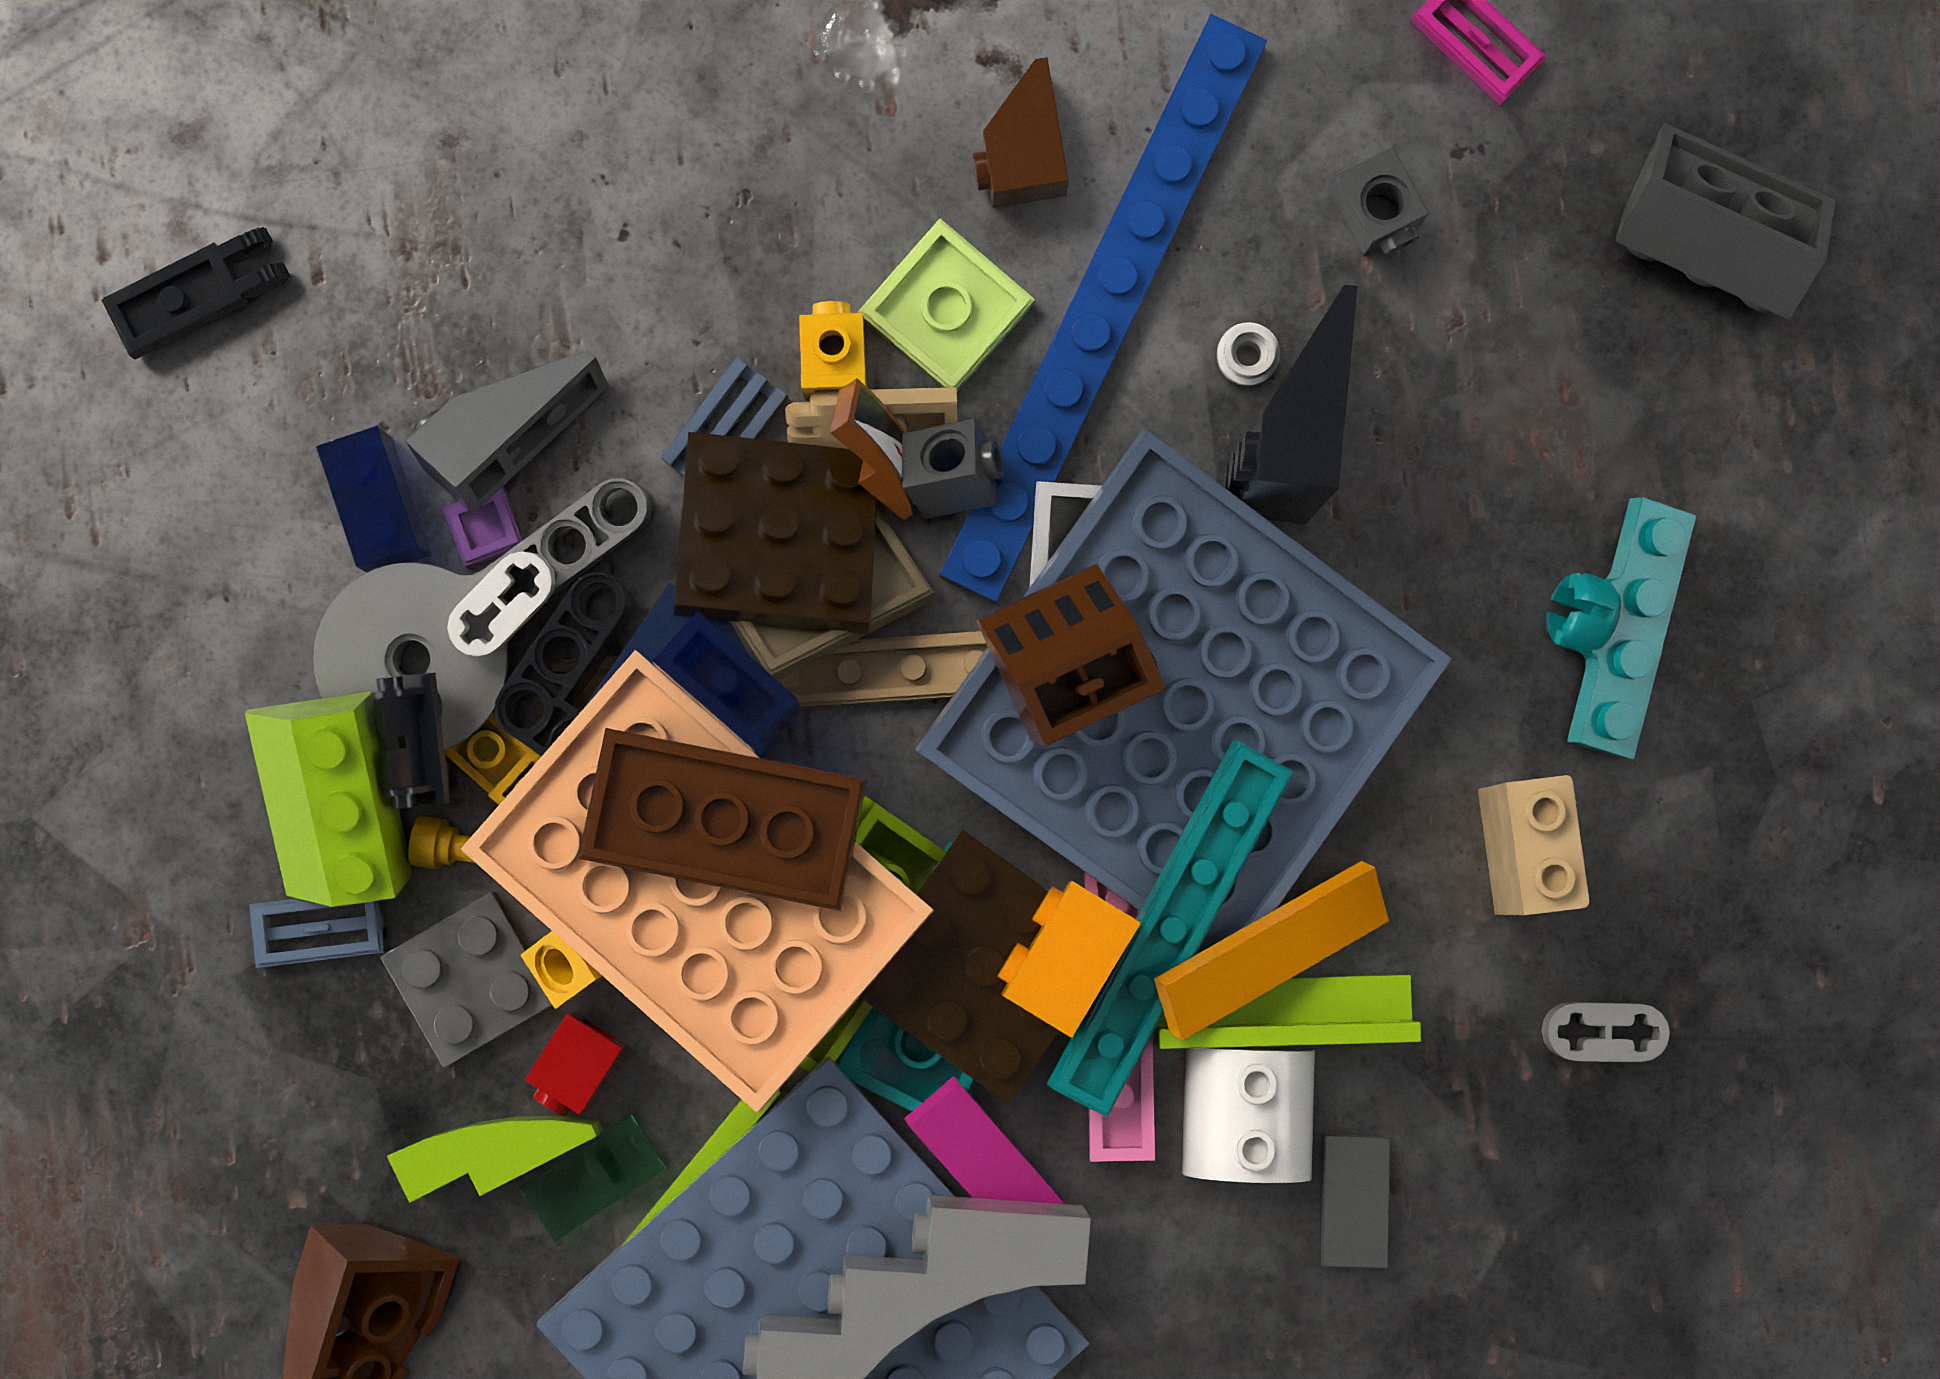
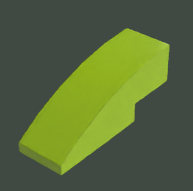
[387,1116,604,1203]

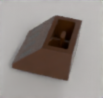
[976,564,1166,747]

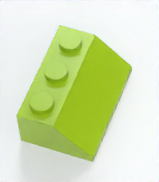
[245,691,413,907]

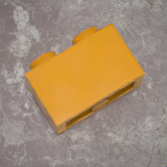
[997,881,1141,1038]

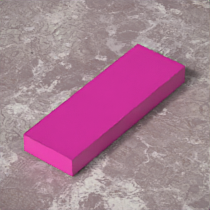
[904,1076,1066,1204]

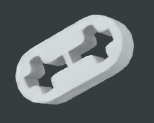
[447,551,556,656]

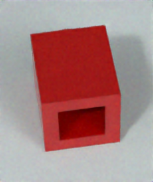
[525,1011,629,1117]

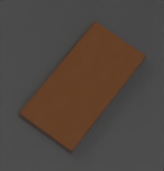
[578,728,868,911]

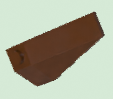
[282,1224,459,1379]

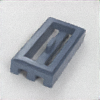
[661,357,788,476]
[249,898,388,968]

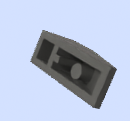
[405,350,610,515]

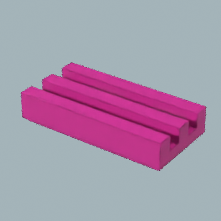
[1410,0,1547,106]

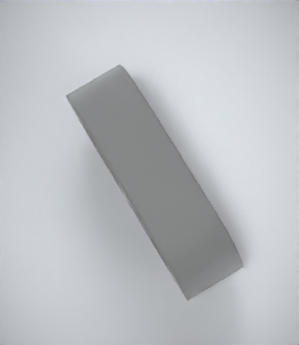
[1541,1002,1670,1062]

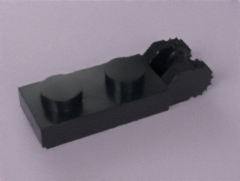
[101,227,290,360]

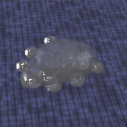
[813,0,906,92]

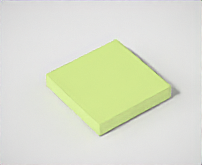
[857,218,1035,392]

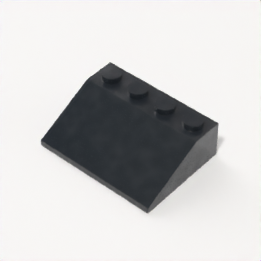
[1223,285,1358,524]

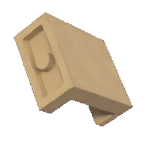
[1478,775,1589,915]

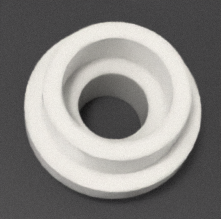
[1216,322,1280,386]

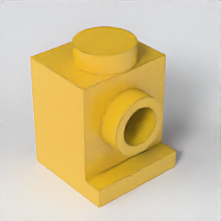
[799,301,867,399]

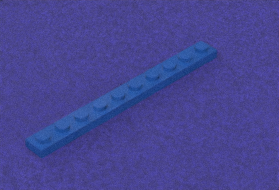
[939,14,1267,604]

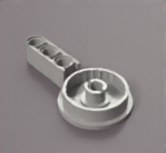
[313,478,653,750]

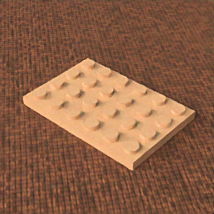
[461,650,934,1113]

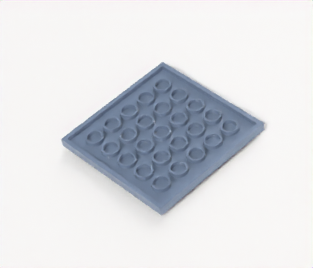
[915,430,1452,953]
[536,1056,1089,1379]

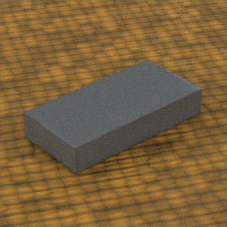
[1321,1134,1390,1268]

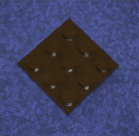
[673,432,876,634]
[860,830,1060,1104]

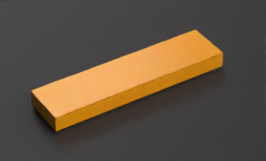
[1154,861,1389,1041]

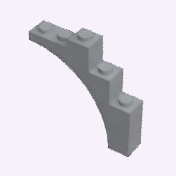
[743,1195,1091,1379]

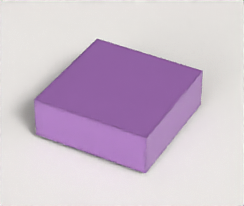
[442,487,524,569]

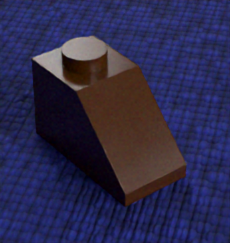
[972,57,1069,208]

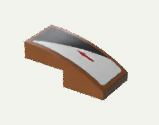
[830,378,914,520]

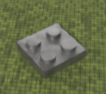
[380,892,553,1068]

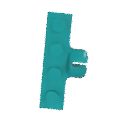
[1545,497,1696,760]

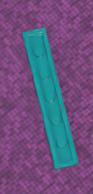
[1047,739,1294,1117]

